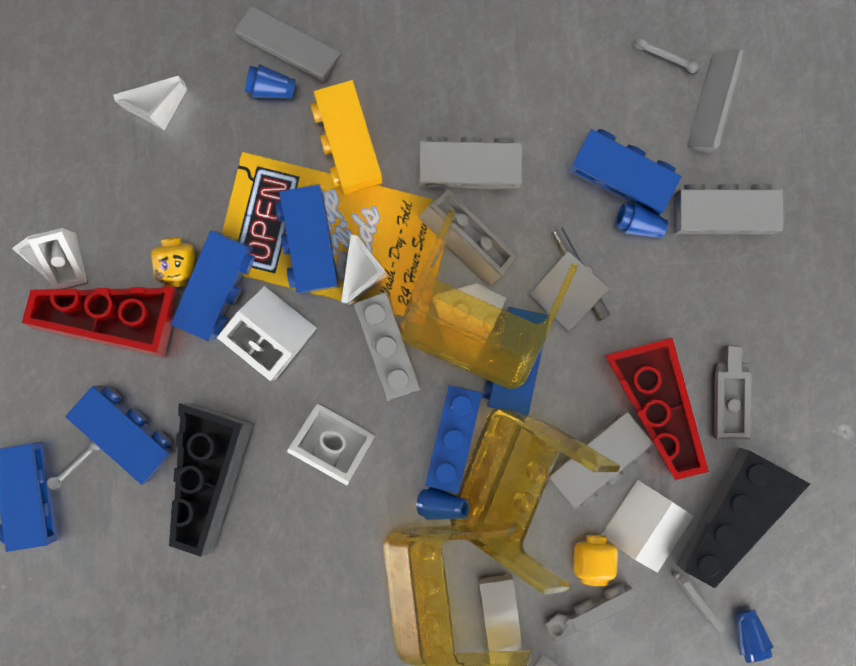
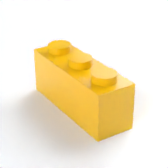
[310,80,382,195]

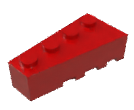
[22,286,181,358]
[604,337,709,480]

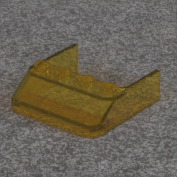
[399,209,578,389]
[450,408,620,595]
[383,521,532,666]

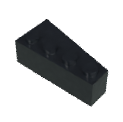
[169,403,254,557]
[676,448,810,588]

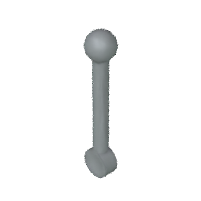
[634,38,700,73]
[47,440,100,490]

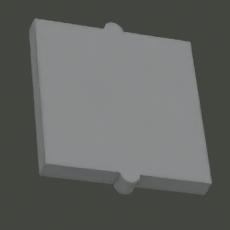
[529,251,610,332]
[671,571,725,633]

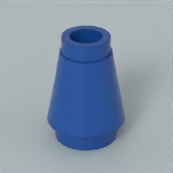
[245,64,296,99]
[615,201,668,239]
[416,487,470,520]
[736,609,773,663]

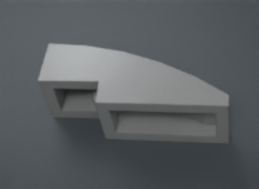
[478,574,525,666]

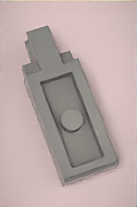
[714,345,752,439]
[545,584,638,642]

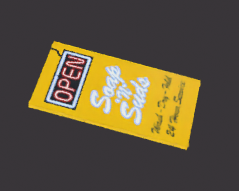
[222,152,445,322]

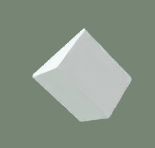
[287,403,375,485]
[601,479,694,573]

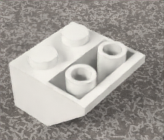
[217,286,317,381]

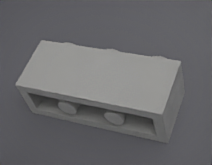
[419,136,522,189]
[674,184,784,234]
[353,291,421,401]
[546,410,654,509]

